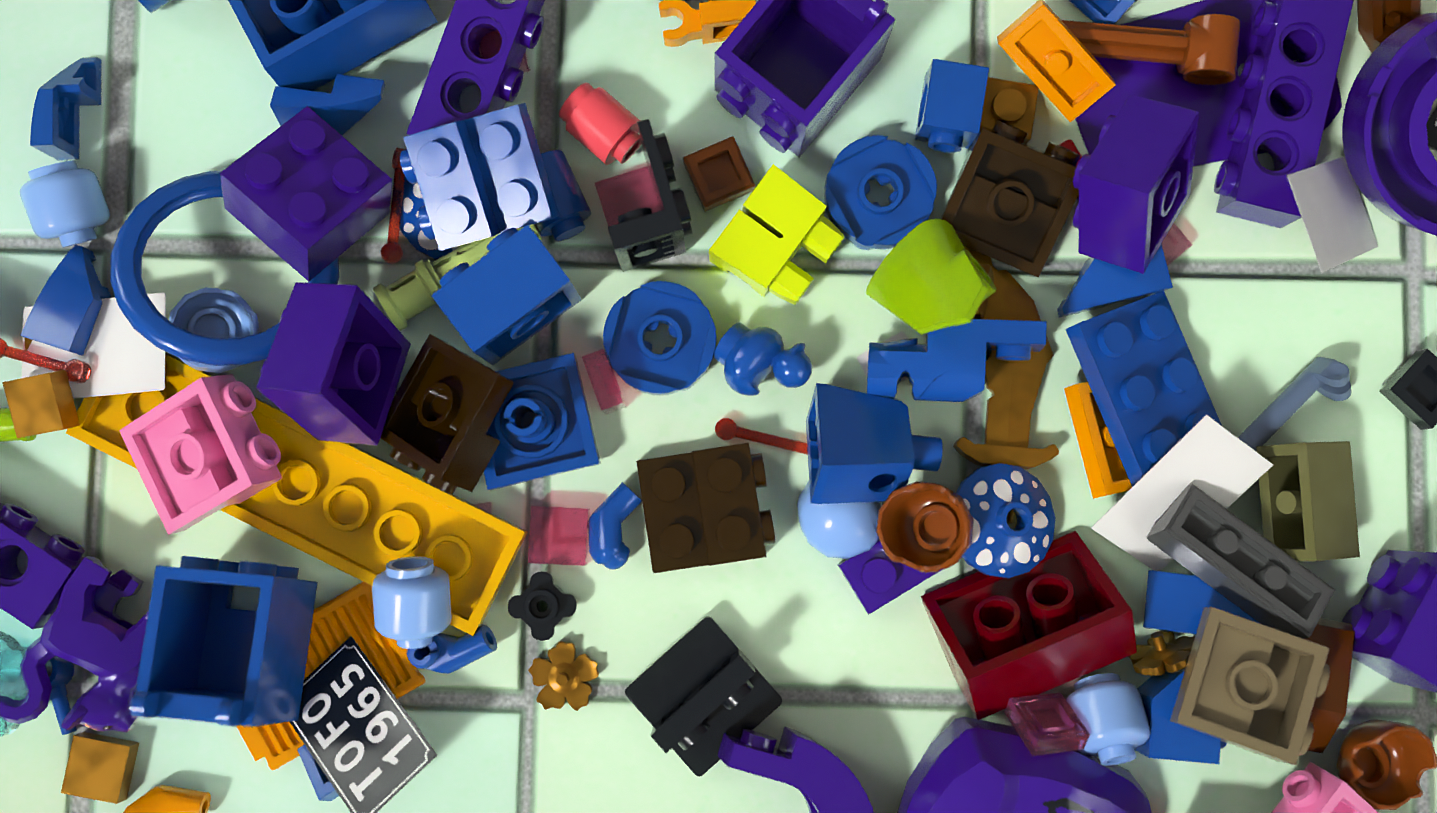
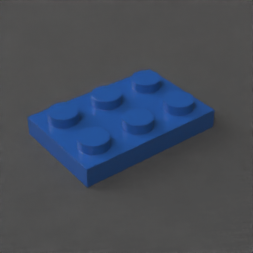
[1065,291,1222,487]

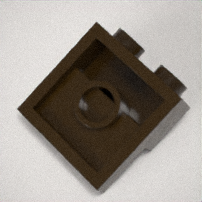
[940,120,1081,278]
[380,334,514,495]
[636,443,776,573]

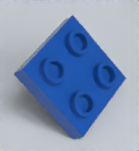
[484,353,601,490]

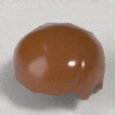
[876,482,974,572]
[1337,719,1437,810]

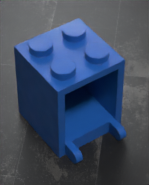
[130,556,318,727]

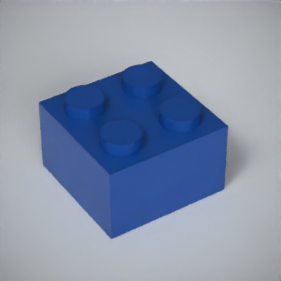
[431,224,582,366]

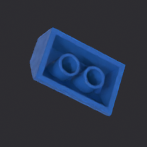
[228,0,438,91]

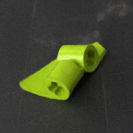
[866,219,997,334]

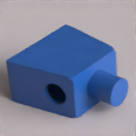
[806,383,943,504]

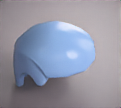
[169,287,260,374]
[797,481,883,559]

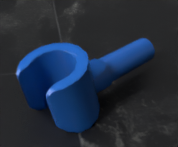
[45,656,77,735]

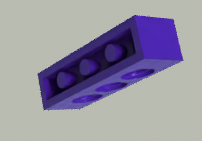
[406,0,545,135]
[1214,0,1354,228]
[0,503,85,629]

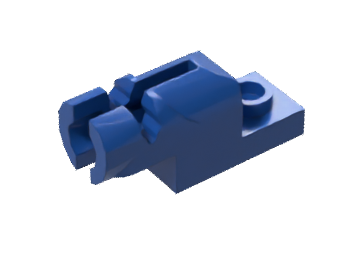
[867,319,1047,402]

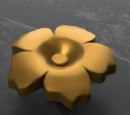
[1128,631,1195,676]
[528,641,599,711]

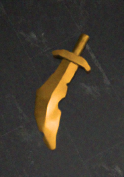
[953,246,1059,523]

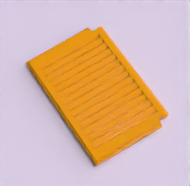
[237,582,425,771]

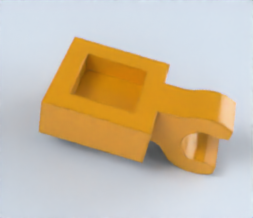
[659,0,756,47]

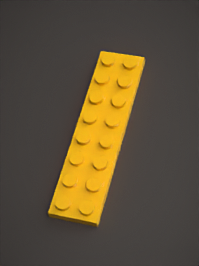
[66,352,528,636]

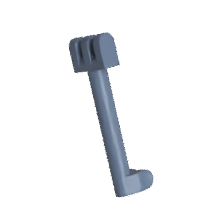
[1238,357,1352,452]

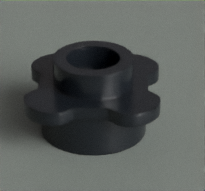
[508,571,577,641]

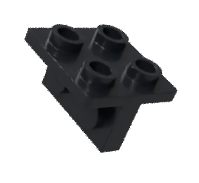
[625,616,782,777]

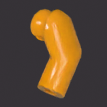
[123,785,211,813]

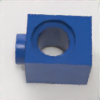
[915,59,989,153]

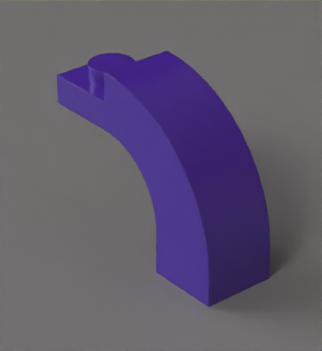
[717,726,874,813]

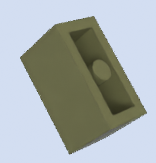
[1256,441,1360,561]

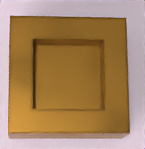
[2,370,80,438]
[61,732,140,804]

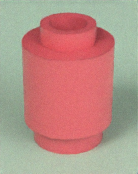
[559,82,642,165]

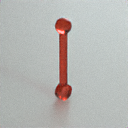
[380,147,405,264]
[0,338,91,383]
[715,418,808,455]

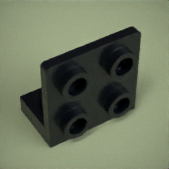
[607,118,693,272]

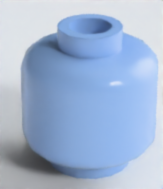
[19,160,110,248]
[372,556,452,649]
[1064,673,1151,766]

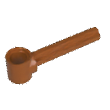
[1061,14,1241,85]

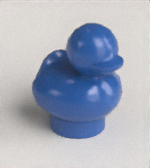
[714,322,812,396]

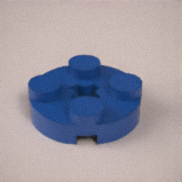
[824,135,937,250]
[603,281,717,396]

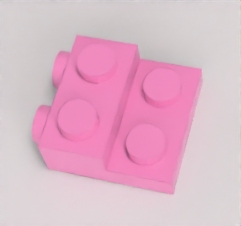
[119,374,282,535]

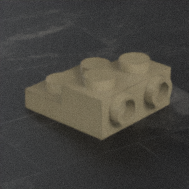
[1170,607,1330,765]

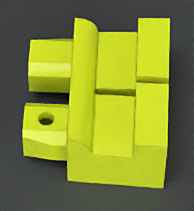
[709,164,845,305]

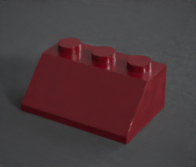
[921,531,1137,720]

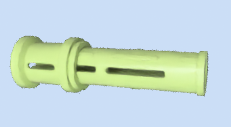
[373,224,542,331]

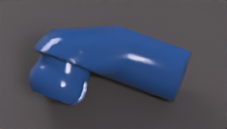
[589,482,642,570]
[406,625,497,674]

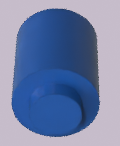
[535,150,591,241]

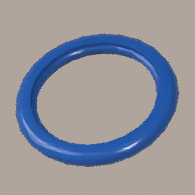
[110,171,340,366]

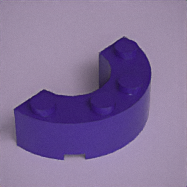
[1342,13,1437,236]

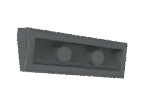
[1147,484,1335,639]

